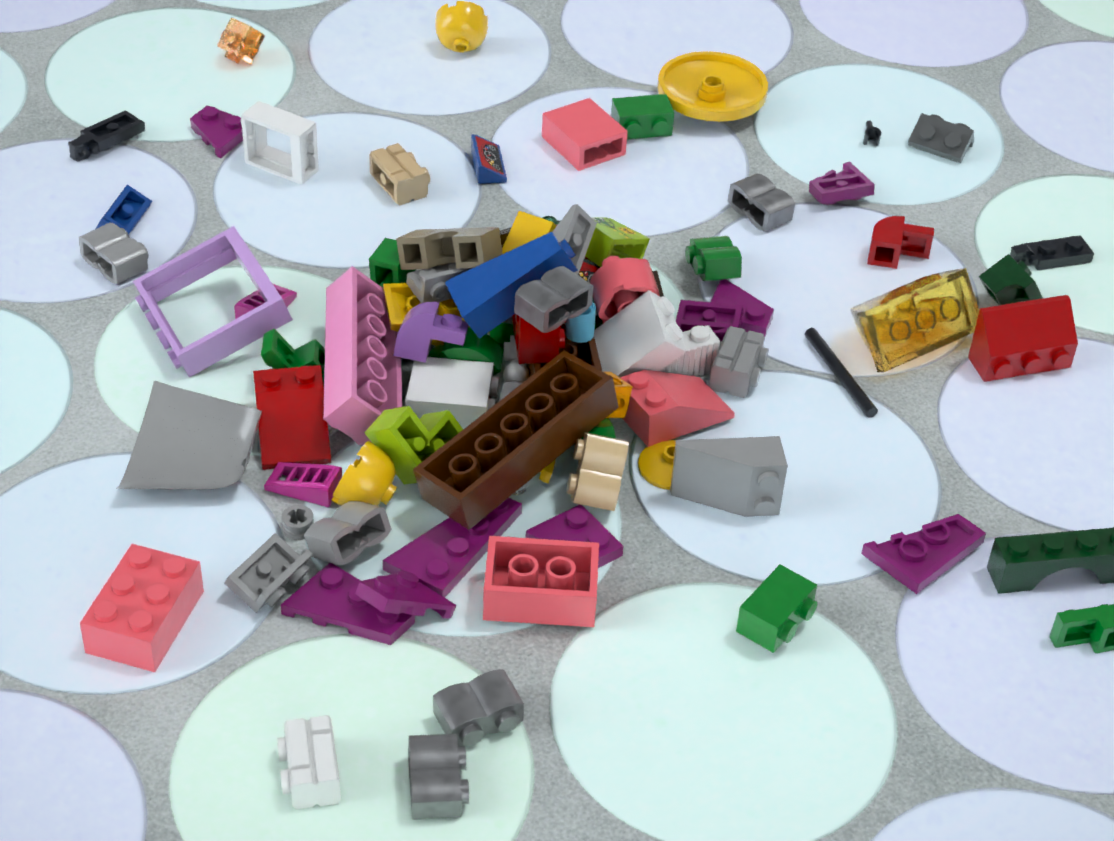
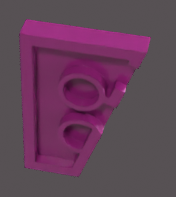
[861,514,986,594]
[281,563,415,645]

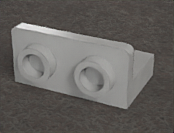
[406,263,472,303]

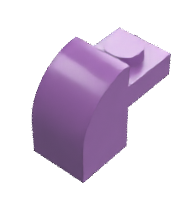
[393,302,469,363]

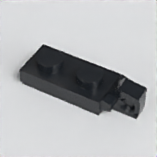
[68,110,146,162]
[1010,235,1094,271]

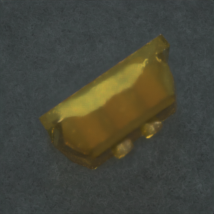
[850,268,979,373]

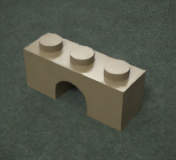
[396,227,503,270]

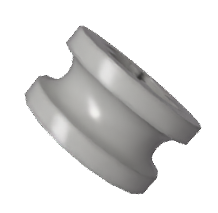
[281,505,314,540]

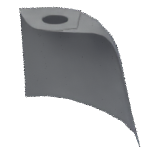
[116,381,262,490]

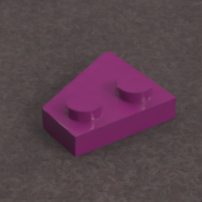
[525,504,624,568]

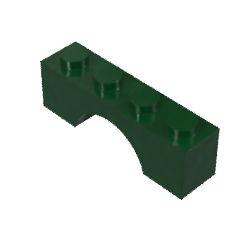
[987,527,1114,594]

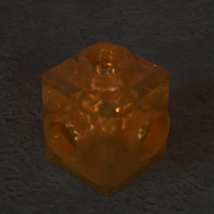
[217,17,265,64]

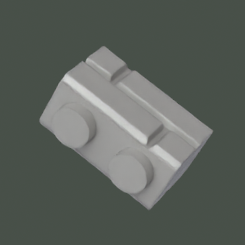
[709,326,769,398]

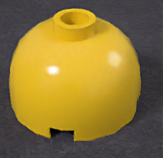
[435,1,488,53]
[331,441,398,506]

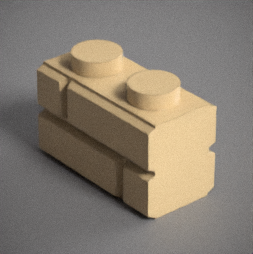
[369,143,430,206]

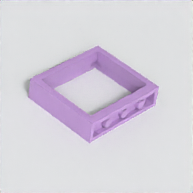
[133,226,293,378]

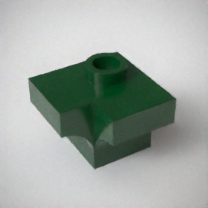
[978,254,1043,305]

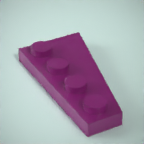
[382,498,522,597]

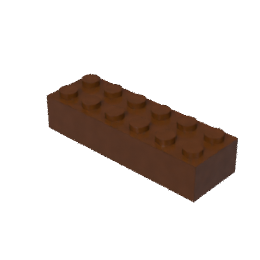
[413,350,619,530]

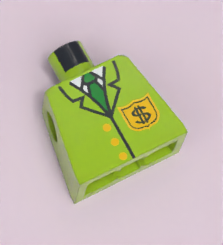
[585,217,650,267]

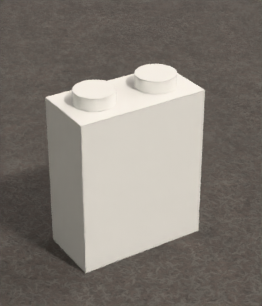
[594,290,686,378]
[406,357,499,429]

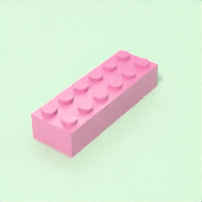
[323,266,402,445]

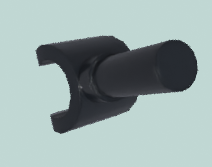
[863,120,882,146]

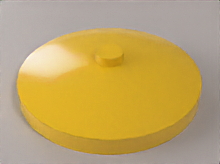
[657,51,768,121]

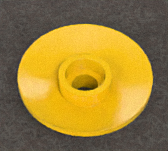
[638,440,676,490]

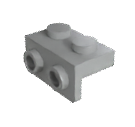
[224,533,313,613]

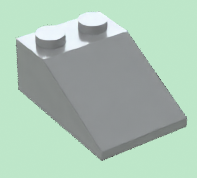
[670,436,788,517]

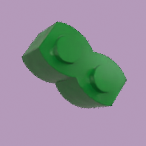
[685,235,742,281]

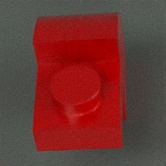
[867,216,934,269]

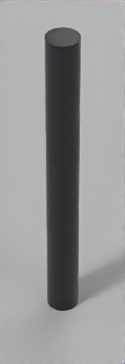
[805,327,878,418]

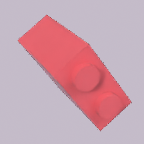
[542,98,628,171]

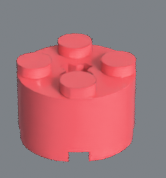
[590,256,660,323]

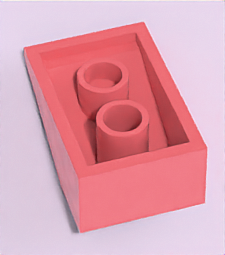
[620,370,735,447]

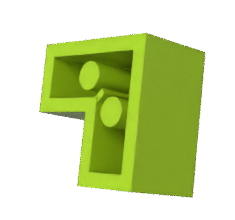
[364,406,463,485]

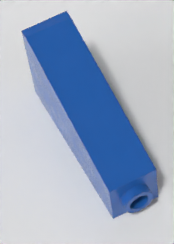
[445,232,578,338]

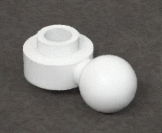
[503,335,530,382]

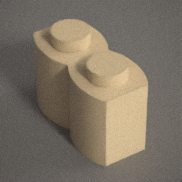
[566,432,629,511]

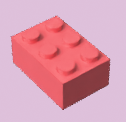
[483,536,599,627]
[80,544,204,672]

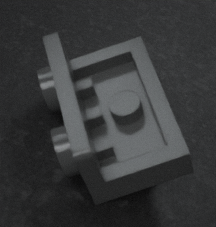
[908,113,974,163]

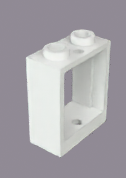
[241,101,319,185]

